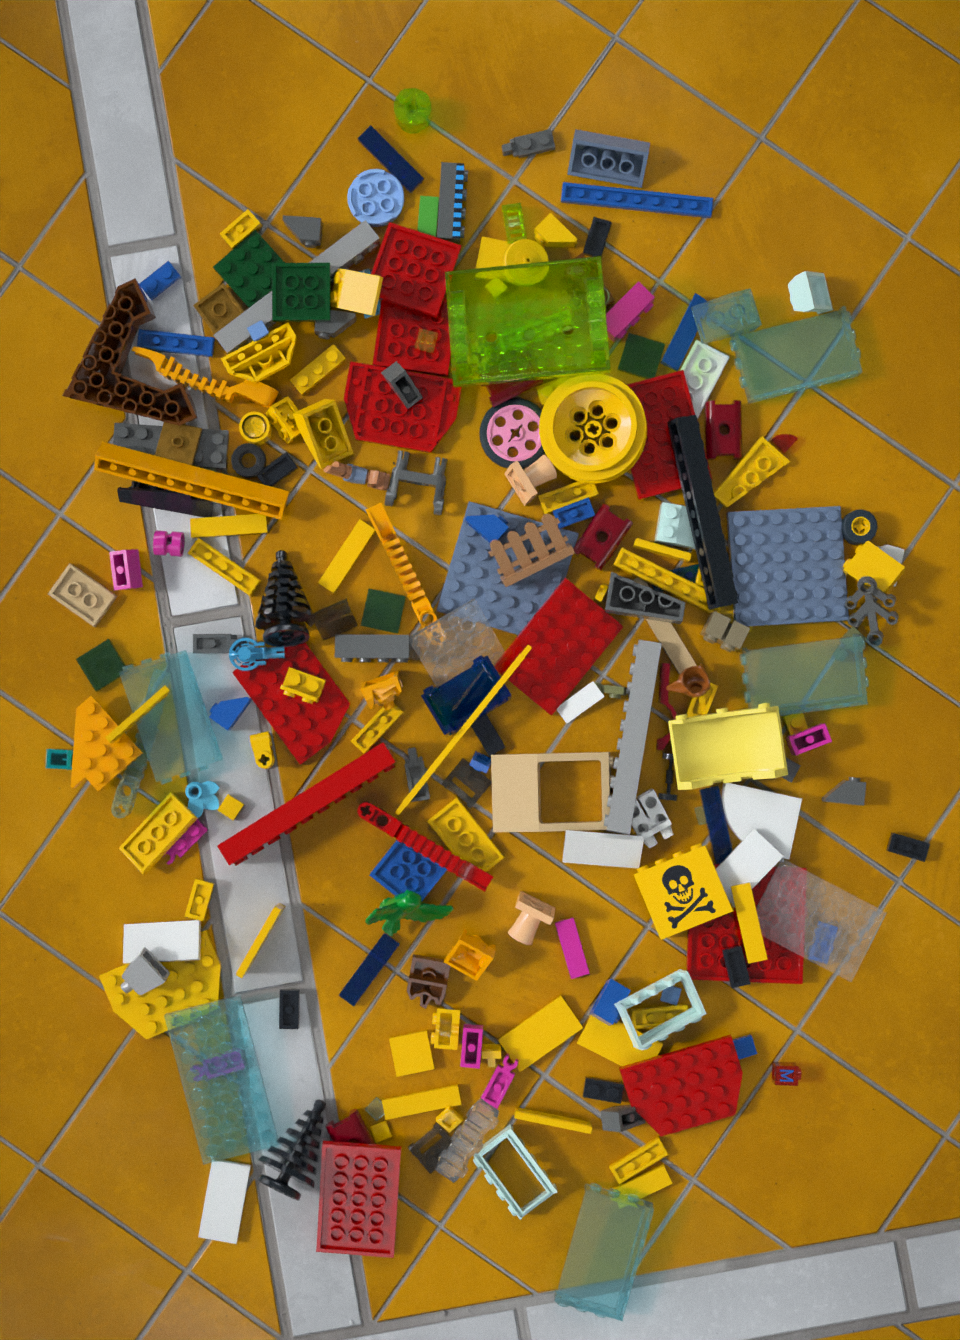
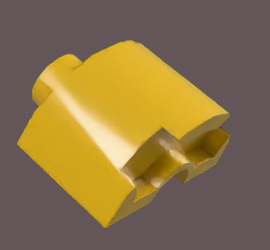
[431,1009,460,1050]

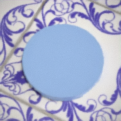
[347,169,404,227]

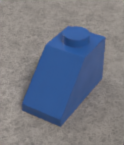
[465,514,509,543]
[209,697,252,731]

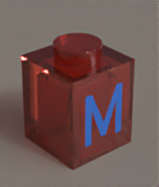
[772,1062,802,1086]

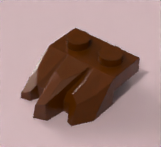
[407,954,450,1009]

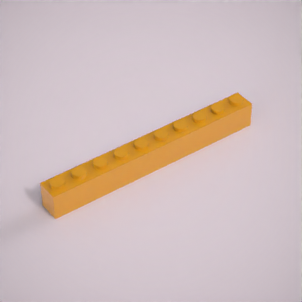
[94,442,289,520]

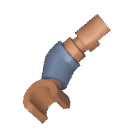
[323,461,390,491]

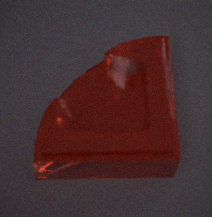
[770,434,798,453]

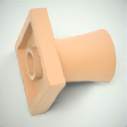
[505,455,557,506]
[508,891,555,945]

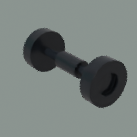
[658,753,678,801]

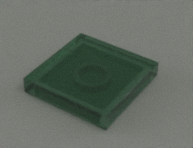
[617,333,665,379]
[361,588,406,634]
[76,639,130,692]

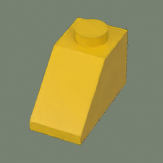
[534,213,578,247]

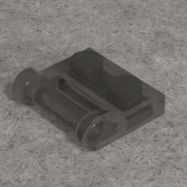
[441,758,492,809]
[408,1122,460,1174]

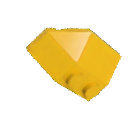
[221,322,297,383]

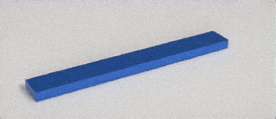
[561,182,713,218]

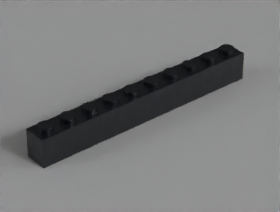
[667,415,738,610]

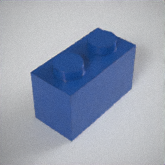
[589,979,631,1026]

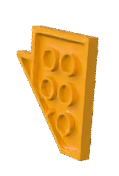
[71,696,143,792]

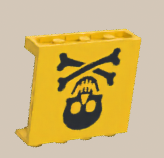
[634,843,734,940]

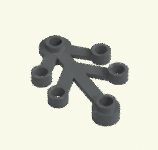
[845,576,899,646]

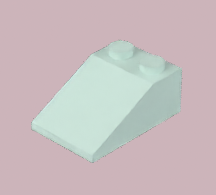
[654,502,695,549]

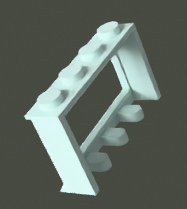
[614,969,707,1050]
[473,1124,558,1220]

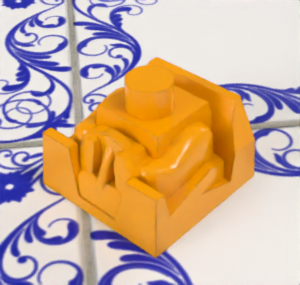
[361,670,403,710]
[444,929,496,981]

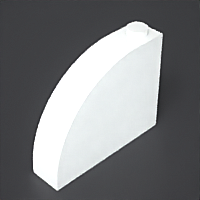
[722,783,802,862]

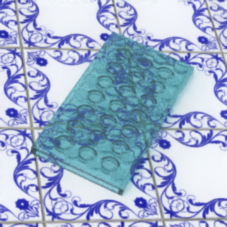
[164,994,279,1165]

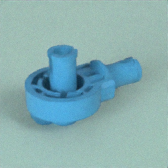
[229,638,285,671]

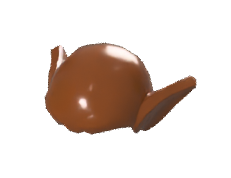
[666,663,711,698]

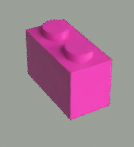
[109,549,143,590]
[785,723,832,755]
[460,1024,483,1069]

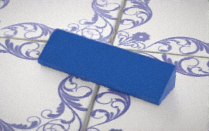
[661,293,711,371]

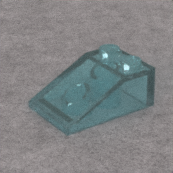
[691,288,762,344]

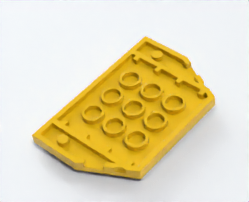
[99,929,222,1040]

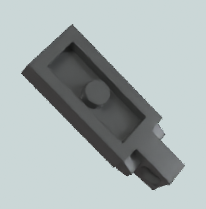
[501,129,555,158]
[193,634,247,654]
[405,747,430,802]

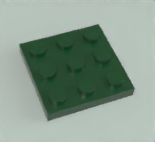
[213,230,285,308]
[272,263,331,322]

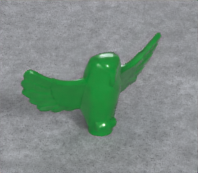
[365,890,454,936]

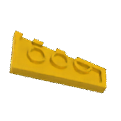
[714,436,790,507]

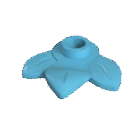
[185,781,220,818]

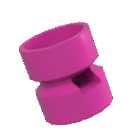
[153,530,185,557]

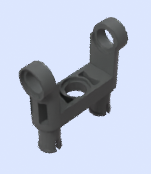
[385,451,448,515]

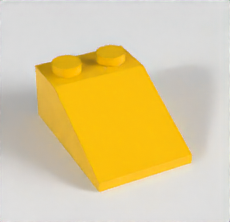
[331,268,383,316]
[293,399,354,469]

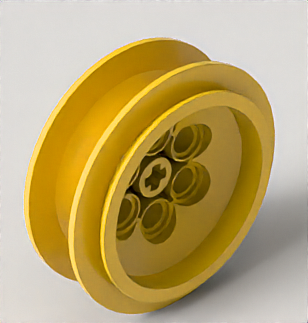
[539,374,647,484]

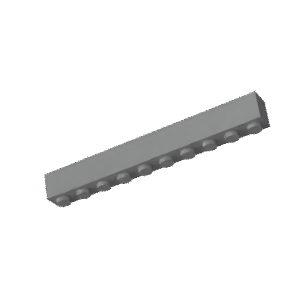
[214,220,381,354]
[604,640,662,835]

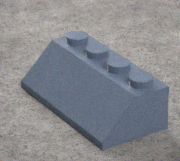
[567,129,650,188]

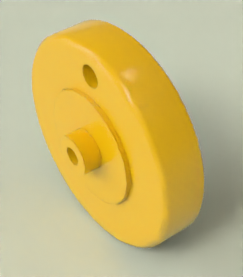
[503,239,549,286]

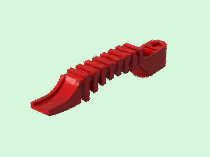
[357,801,493,892]

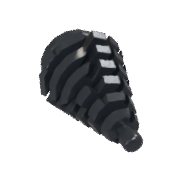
[255,550,316,647]
[257,1099,326,1201]

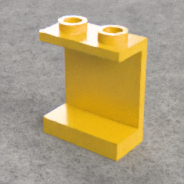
[843,541,905,601]

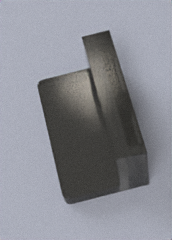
[314,599,358,640]

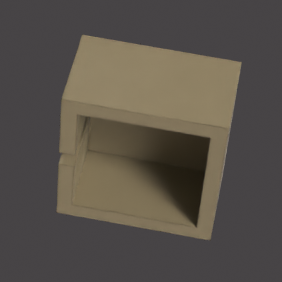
[700,611,750,652]

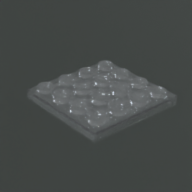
[408,599,505,702]

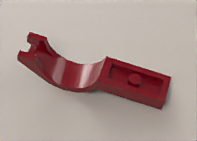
[656,663,677,750]

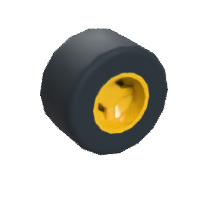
[841,509,878,545]

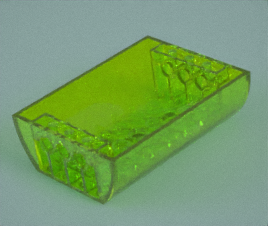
[445,256,611,388]

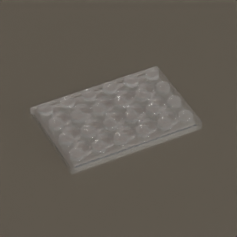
[756,858,887,982]

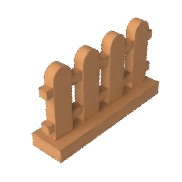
[488,514,575,587]

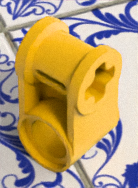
[250,731,275,769]

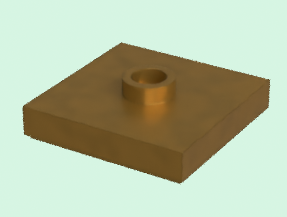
[193,283,245,334]
[155,422,203,466]

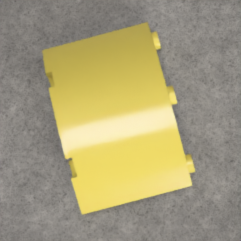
[668,703,788,790]

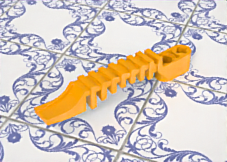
[131,346,279,409]
[365,502,445,645]

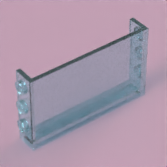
[730,306,862,404]
[740,633,869,716]
[119,650,223,784]
[554,1183,654,1321]

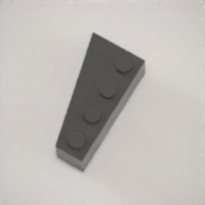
[605,572,685,624]

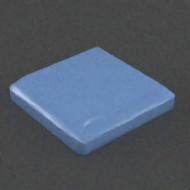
[247,320,269,342]
[660,986,681,1005]

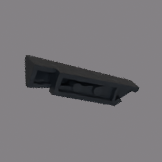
[117,481,213,518]

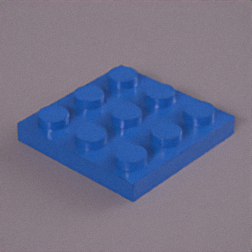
[370,840,447,902]

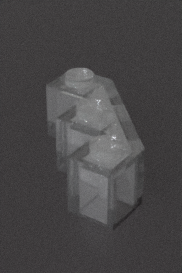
[435,1098,499,1183]

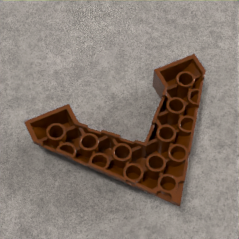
[62,278,198,426]

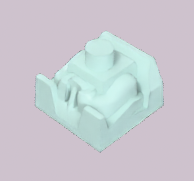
[788,271,833,314]

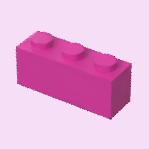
[597,281,655,342]

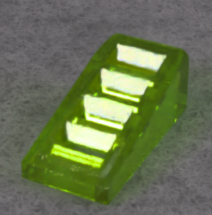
[501,203,526,244]

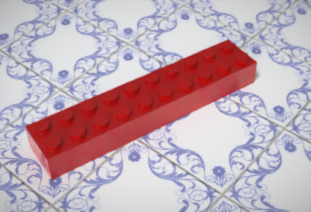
[217,742,397,866]

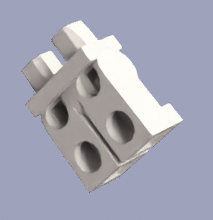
[631,788,674,848]

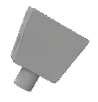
[121,947,170,995]

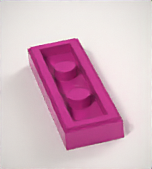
[555,917,590,979]

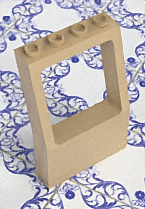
[491,752,614,832]

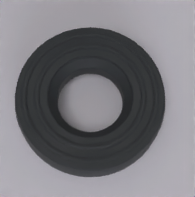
[231,443,266,478]

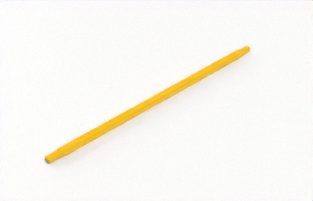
[395,645,532,815]

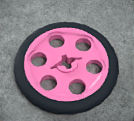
[480,398,545,469]

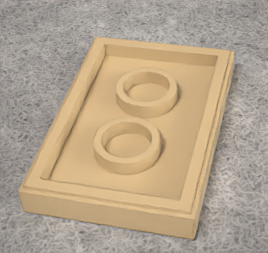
[48,563,118,627]

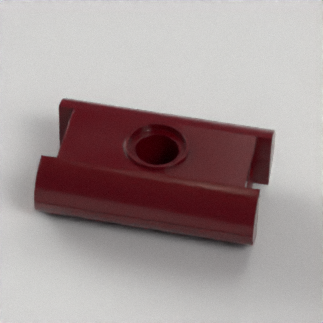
[477,351,544,408]
[705,400,743,460]
[573,504,633,571]
[325,1108,376,1144]

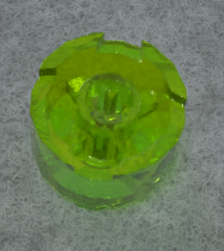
[394,88,432,133]

